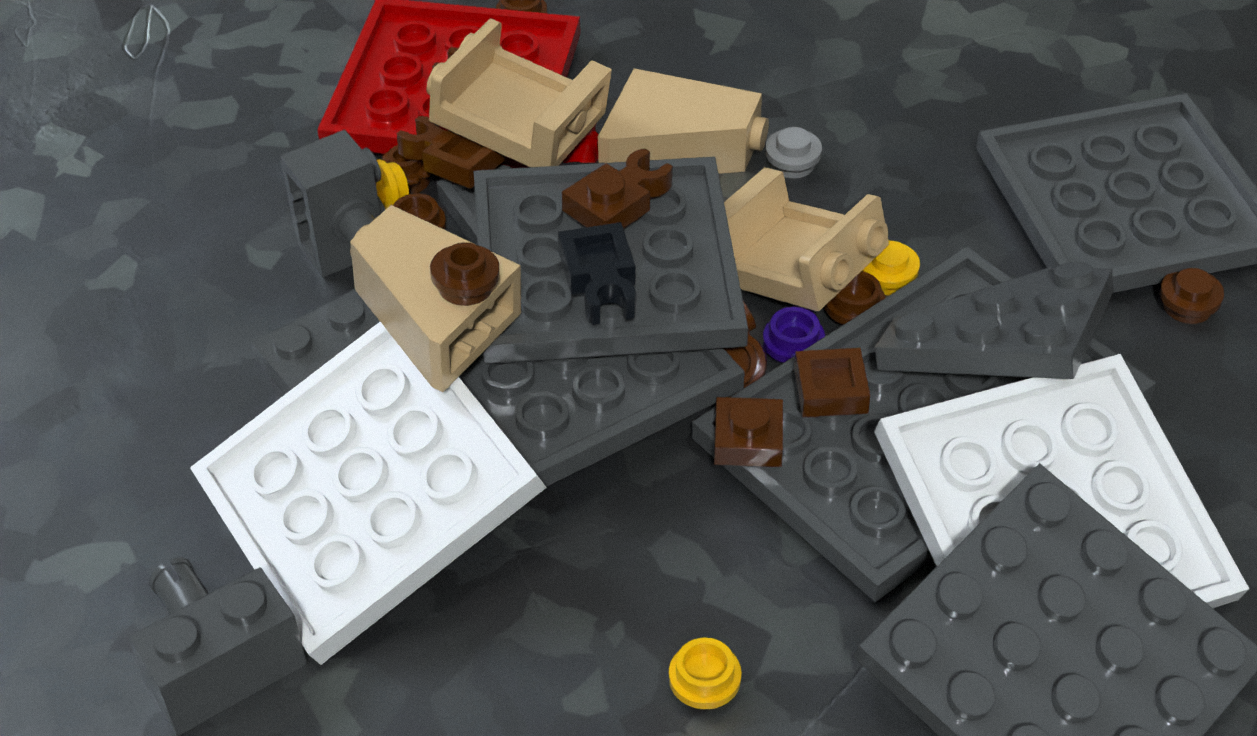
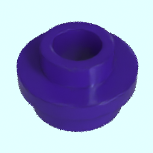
[763,307,825,363]

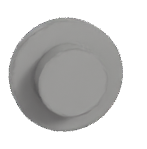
[765,127,822,178]

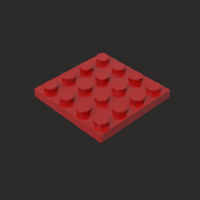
[317,0,581,168]

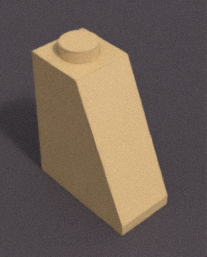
[598,68,769,174]
[350,205,521,392]

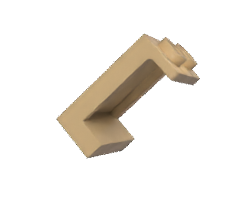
[426,18,612,167]
[724,167,889,312]

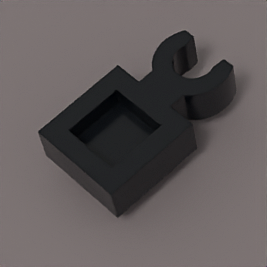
[558,222,636,325]

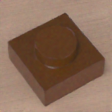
[794,347,870,418]
[714,397,783,467]

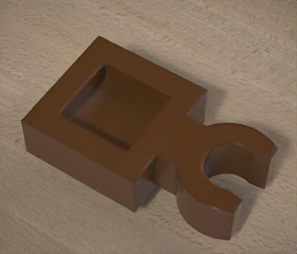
[397,116,505,189]
[562,148,673,228]

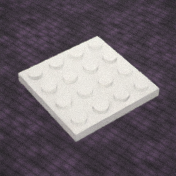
[190,322,547,665]
[874,354,1249,608]

